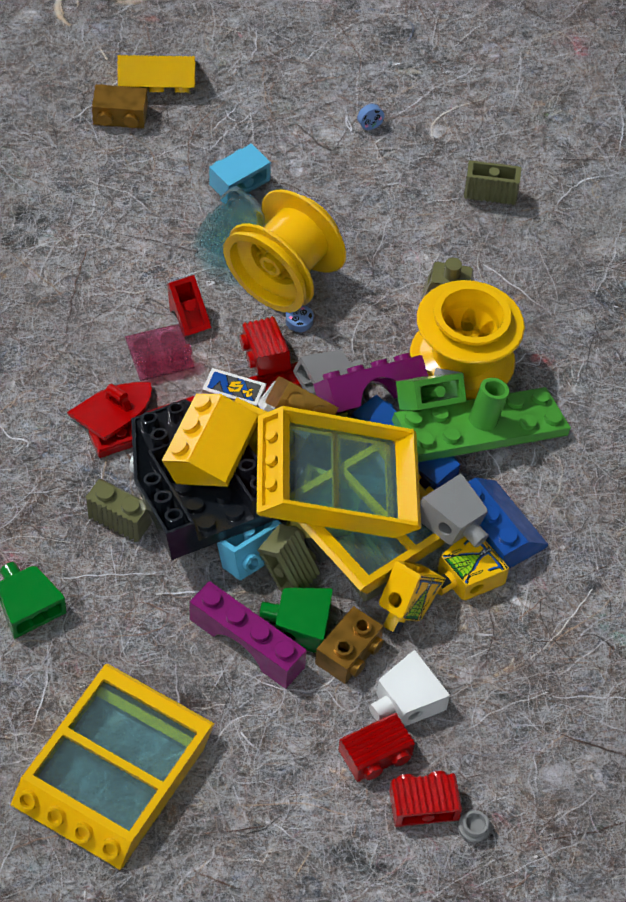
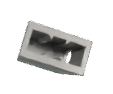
[293,350,366,395]
[420,474,489,548]

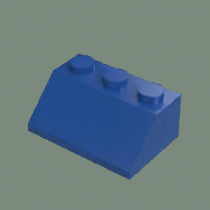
[468,477,548,569]

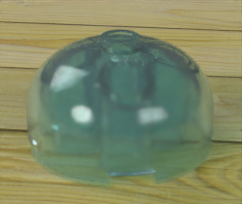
[193,186,265,269]

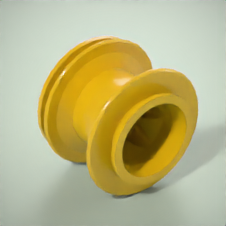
[223,189,346,313]
[410,280,525,400]

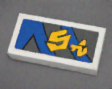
[202,368,266,407]

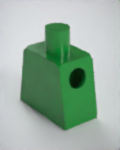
[0,562,67,639]
[259,588,333,653]

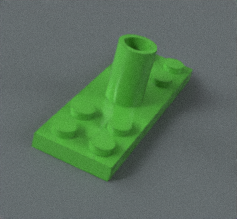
[392,378,571,462]

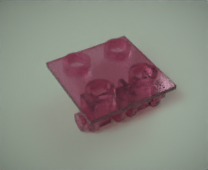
[125,324,195,381]

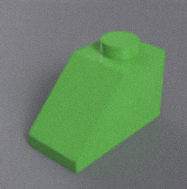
[396,373,467,410]

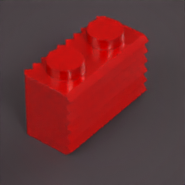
[239,316,291,377]
[338,712,415,782]
[389,771,462,827]

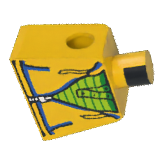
[438,537,509,600]
[379,561,446,634]

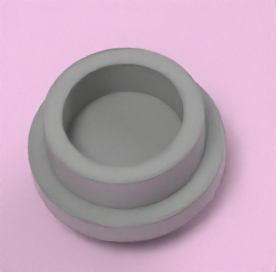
[458,810,491,843]

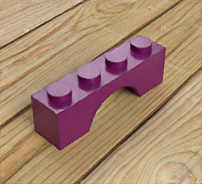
[313,353,428,414]
[189,581,307,689]

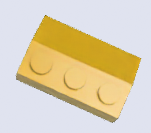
[118,55,196,93]
[162,394,258,487]

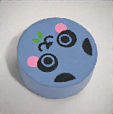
[357,104,384,130]
[286,306,314,332]

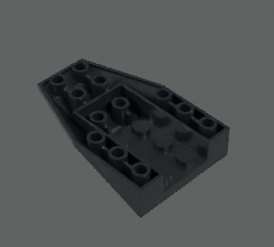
[131,399,278,560]

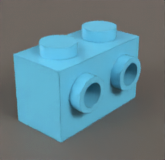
[209,143,271,204]
[217,520,282,581]

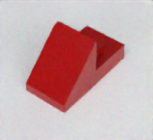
[167,275,212,337]

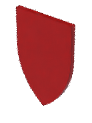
[67,382,152,441]

